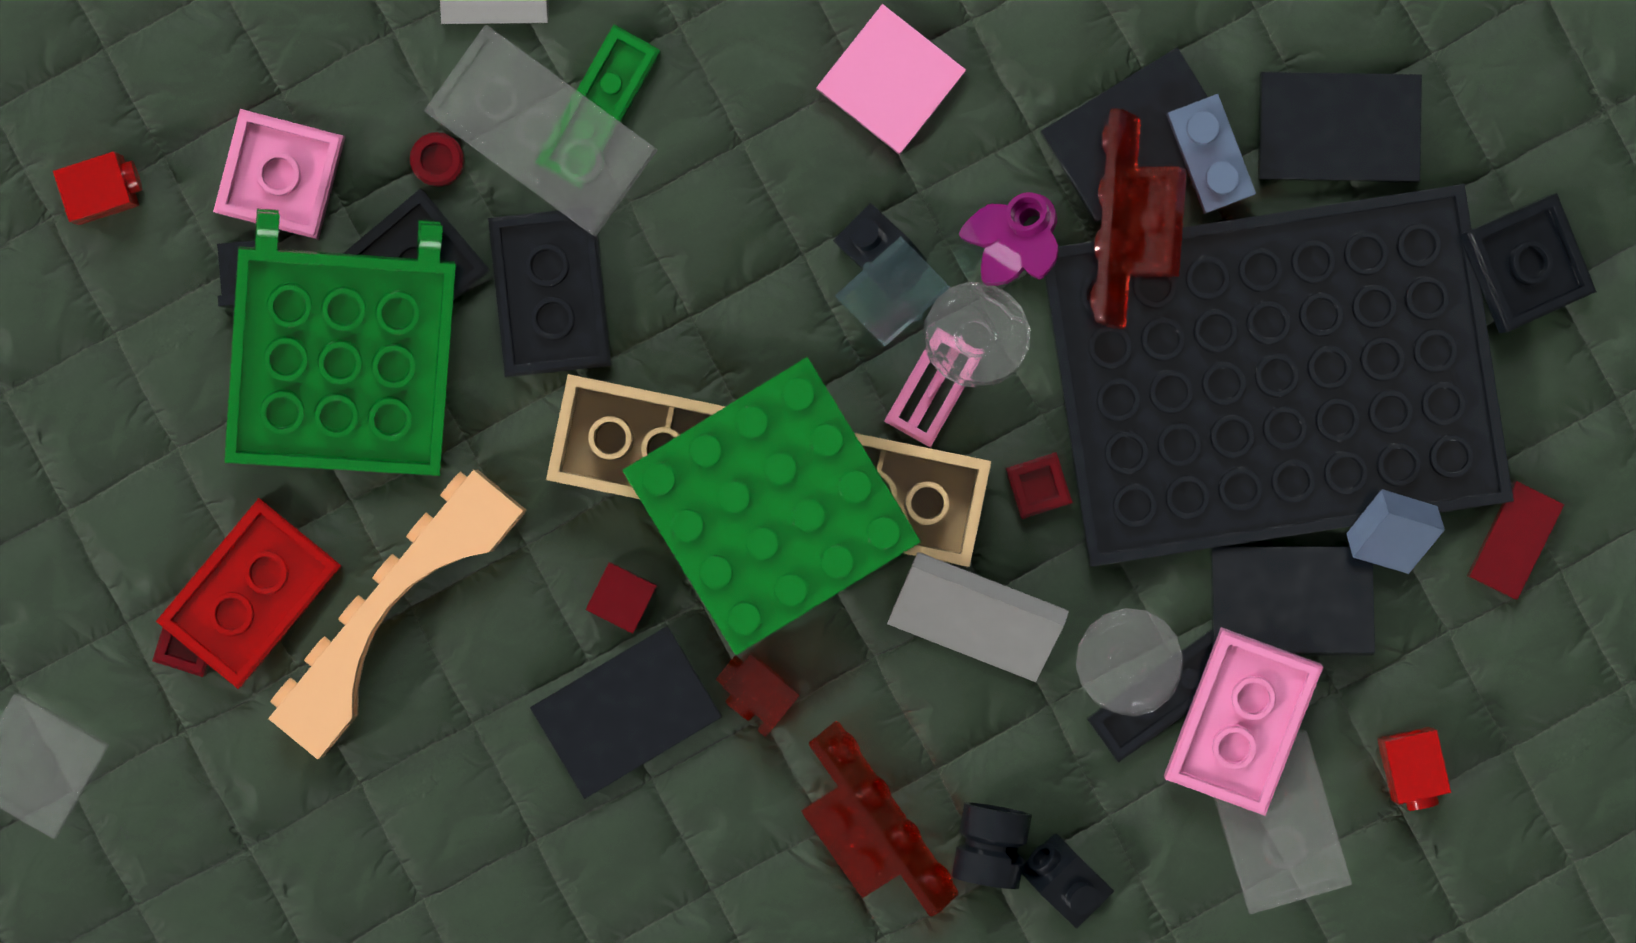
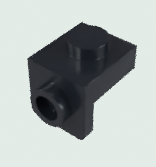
[833,203,927,297]
[1022,834,1114,929]

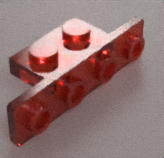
[1091,109,1187,329]
[801,721,958,917]

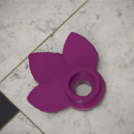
[959,192,1059,286]

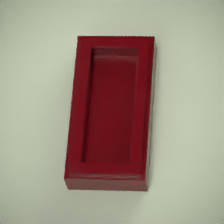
[1467,481,1565,600]

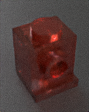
[715,652,800,737]

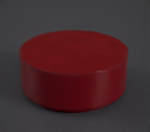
[410,132,465,187]

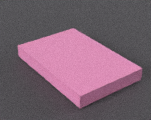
[1164,627,1323,816]

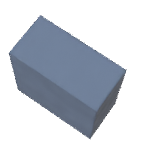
[1346,489,1445,574]

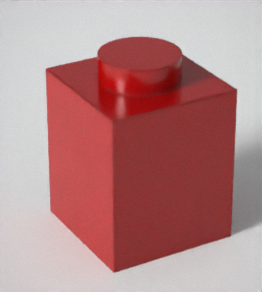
[53,151,143,225]
[1377,727,1451,811]

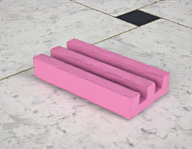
[884,329,983,448]

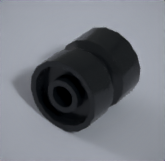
[951,802,1032,889]

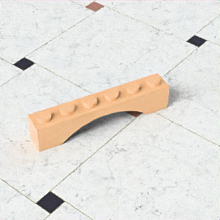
[268,470,527,759]

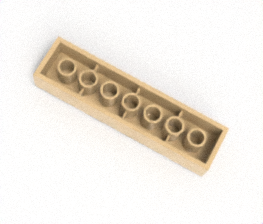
[546,374,991,567]

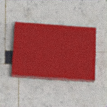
[156,498,342,689]

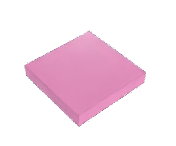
[816,4,966,155]
[213,109,345,240]

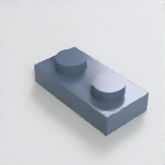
[1166,94,1256,214]

